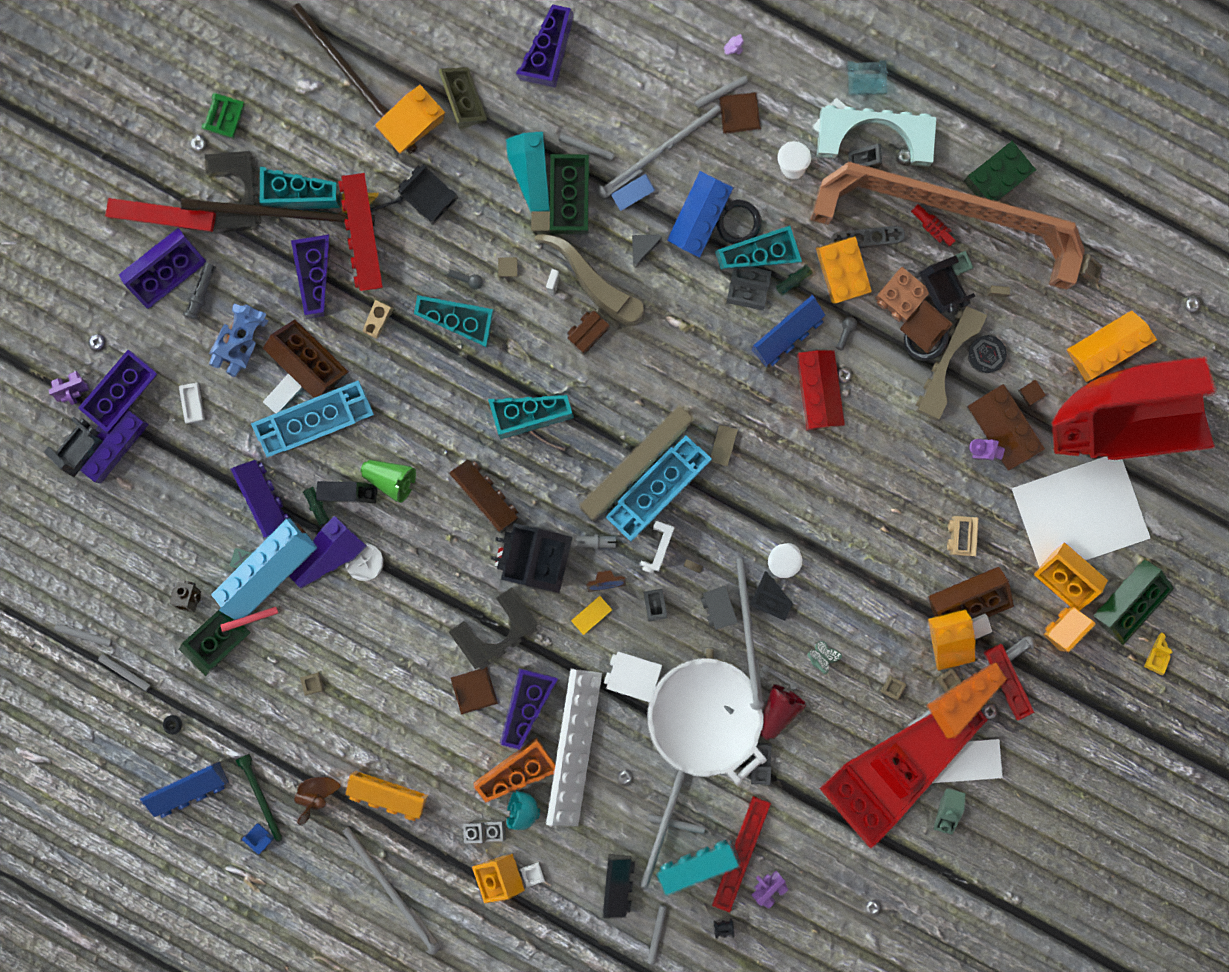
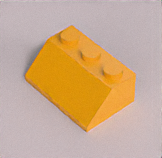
[1034,542,1108,611]

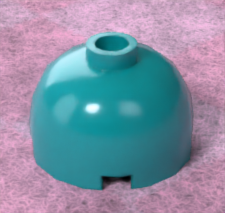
[506,791,540,830]

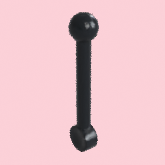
[370,196,403,212]

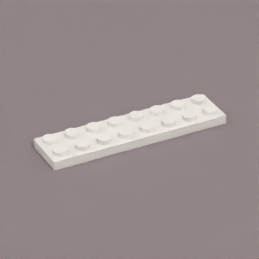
[546,669,602,826]

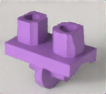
[49,371,89,405]
[969,439,1005,460]
[752,871,788,908]

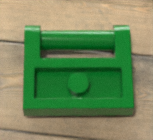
[201,93,245,139]

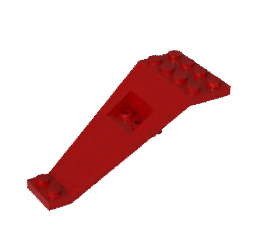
[819,710,988,848]

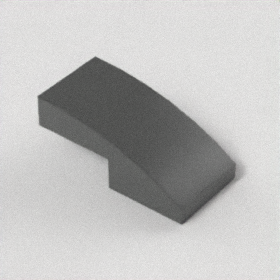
[751,743,772,785]

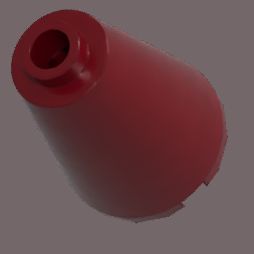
[760,684,806,740]

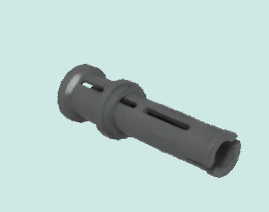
[182,262,216,321]

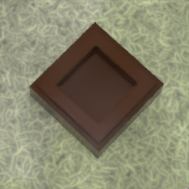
[1018,380,1046,406]

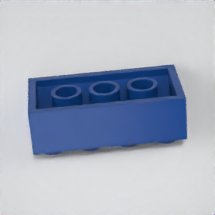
[667,171,734,258]
[751,295,825,367]
[140,762,229,818]

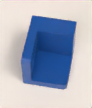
[242,823,274,855]

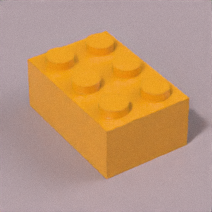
[816,236,872,304]

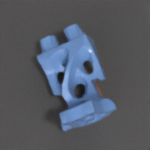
[209,303,268,377]

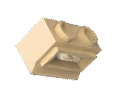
[947,516,978,556]

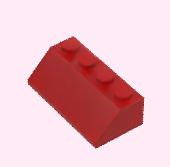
[796,350,845,431]

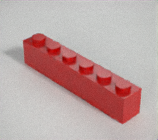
[338,173,383,291]

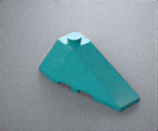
[506,131,550,212]

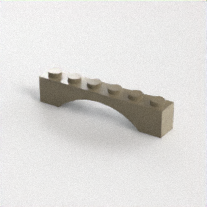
[915,306,987,421]

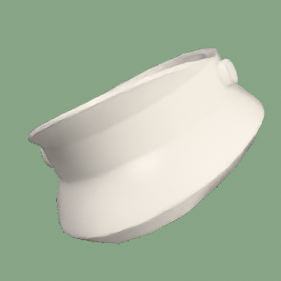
[778,141,811,179]
[768,543,802,578]

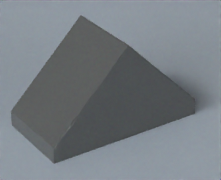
[848,144,882,169]
[632,234,662,268]
[643,589,668,622]

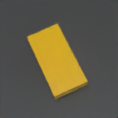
[571,596,612,635]

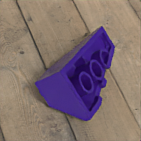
[289,516,367,589]

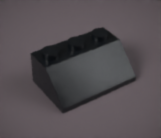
[602,854,635,919]

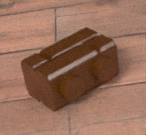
[567,310,610,355]

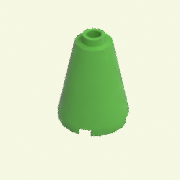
[360,460,416,503]

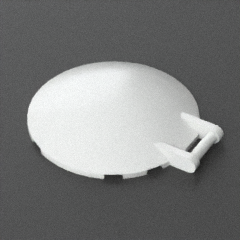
[648,659,767,786]

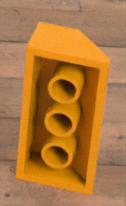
[1066,310,1157,382]
[346,771,428,821]

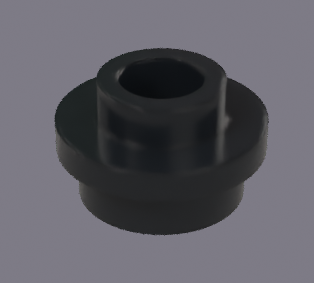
[163,715,183,735]

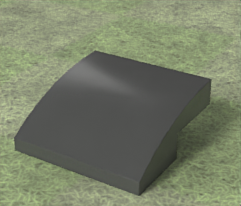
[726,267,771,311]

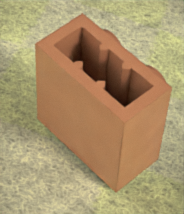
[875,267,929,322]

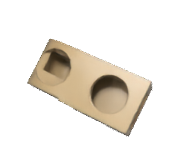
[363,300,394,339]

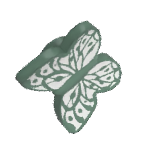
[807,641,842,675]

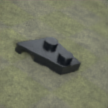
[750,571,793,621]

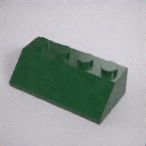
[1094,559,1174,645]

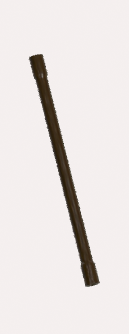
[291,3,418,155]
[181,198,375,226]

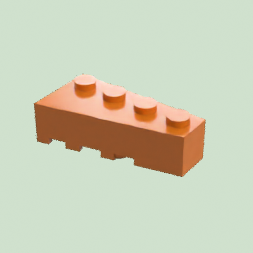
[927,663,1006,739]
[474,737,556,803]

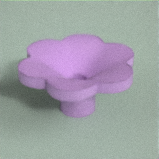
[724,35,744,55]

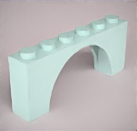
[817,105,936,167]

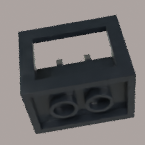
[491,523,573,593]

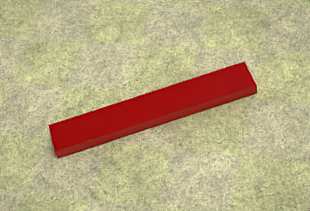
[105,198,216,232]
[712,796,771,913]

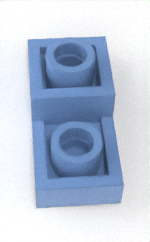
[611,174,655,211]

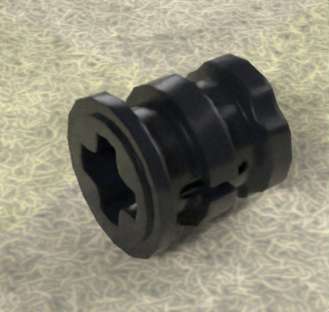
[713,918,735,939]

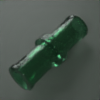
[775,264,813,296]
[303,487,330,526]

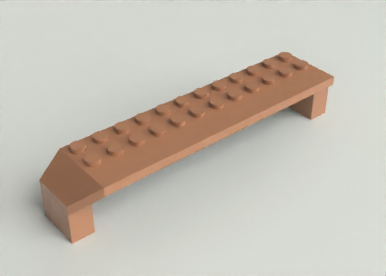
[810,162,1085,290]

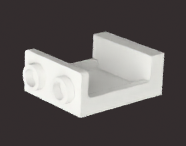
[640,521,674,574]
[604,651,662,702]

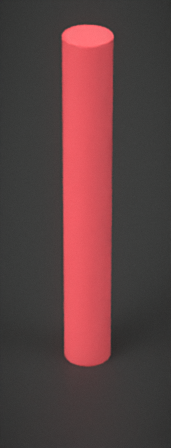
[220,606,278,632]

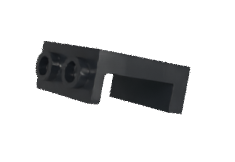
[398,164,458,225]
[919,255,976,314]
[44,417,103,477]

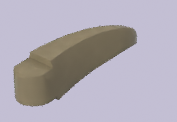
[535,234,645,326]

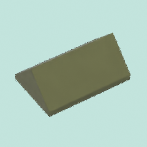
[439,67,487,130]

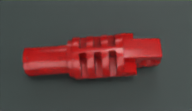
[911,204,956,246]

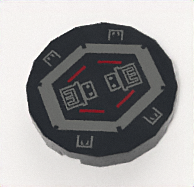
[968,335,1007,373]

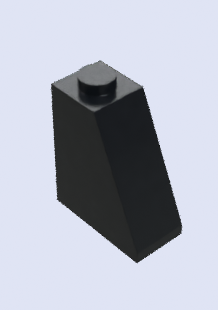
[316,481,377,504]

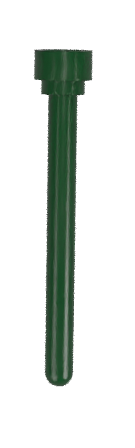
[235,754,282,842]

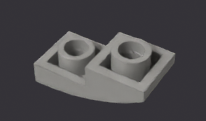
[463,821,506,843]

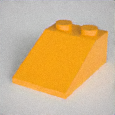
[375,85,445,154]
[928,610,975,671]

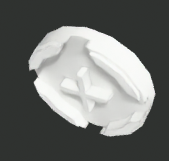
[345,543,384,581]

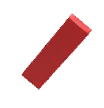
[984,644,1035,721]

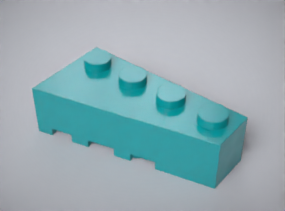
[260,166,340,209]
[715,226,802,270]
[414,295,495,347]
[488,395,574,439]

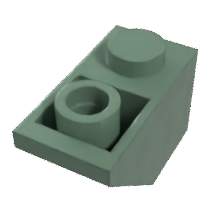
[934,788,965,835]

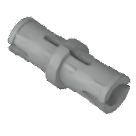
[577,535,616,550]

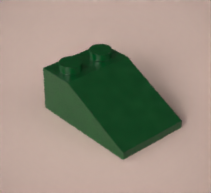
[179,610,251,676]

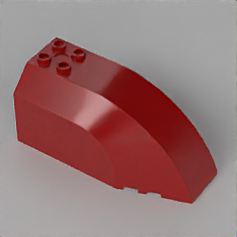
[1052,357,1215,460]

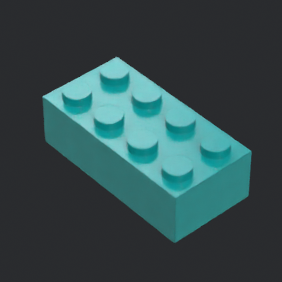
[657,839,741,896]

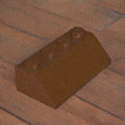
[263,319,349,398]
[967,384,1045,471]
[449,460,519,533]
[928,567,1014,619]

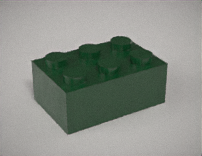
[964,141,1036,202]

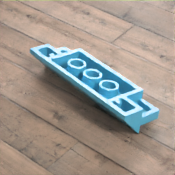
[251,380,374,457]
[606,436,712,542]
[211,519,317,620]

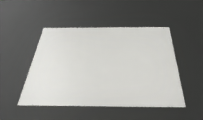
[1011,457,1150,567]

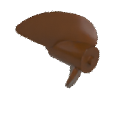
[294,777,341,826]

